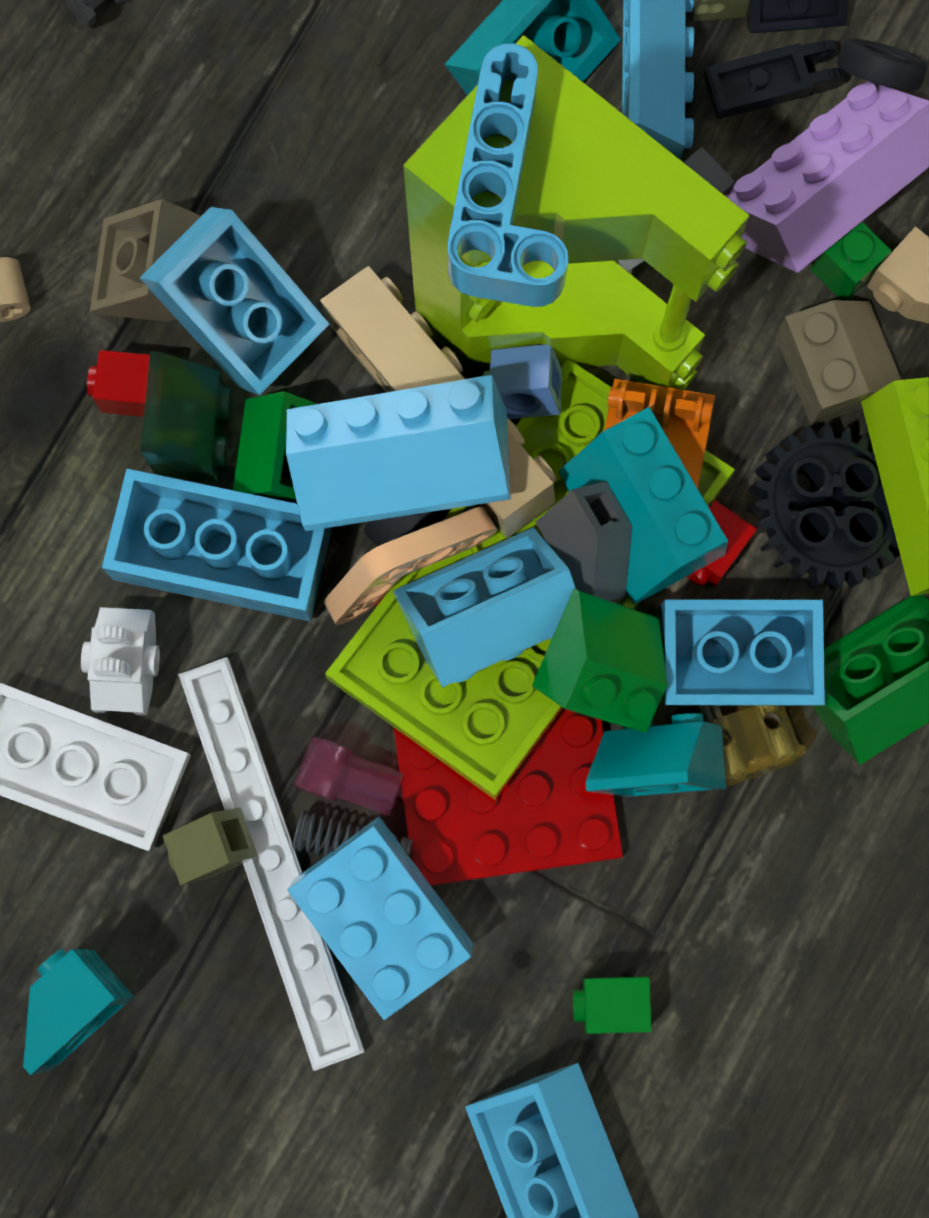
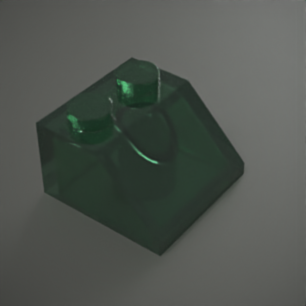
[141,351,233,482]

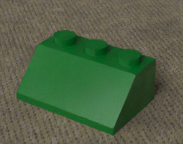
[812,595,929,765]

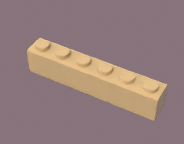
[320,266,556,539]

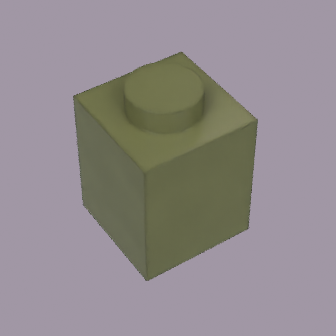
[163,808,258,885]

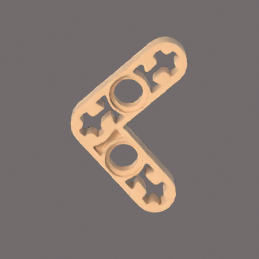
[324,506,497,625]

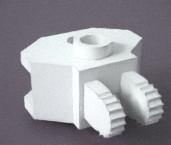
[81,607,160,715]

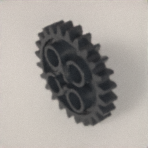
[747,424,899,590]

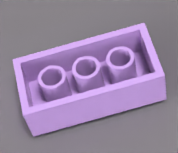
[725,81,929,273]

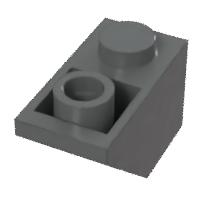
[536,481,632,603]

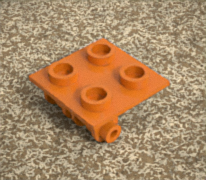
[604,379,715,489]

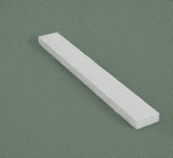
[178,657,365,1071]

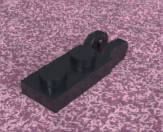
[703,39,847,120]

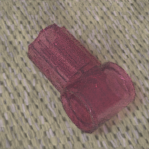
[293,736,405,817]

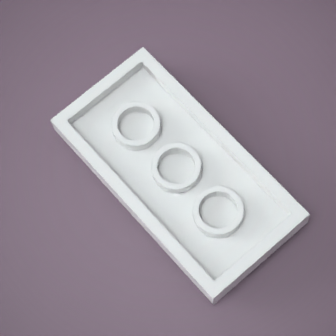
[0,683,191,852]

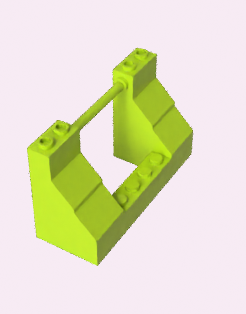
[403,35,750,390]

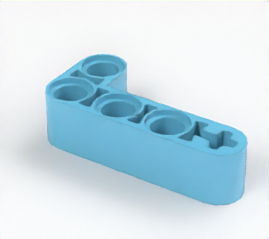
[448,43,568,307]

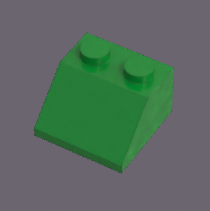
[233,391,317,504]
[532,588,667,733]

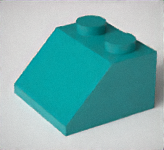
[586,713,726,797]
[23,948,134,1076]

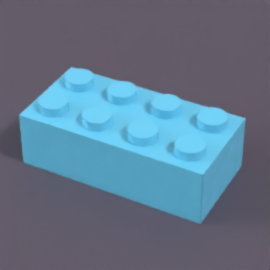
[102,469,333,622]

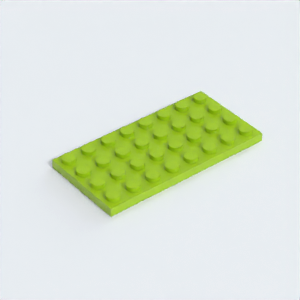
[325,360,735,800]

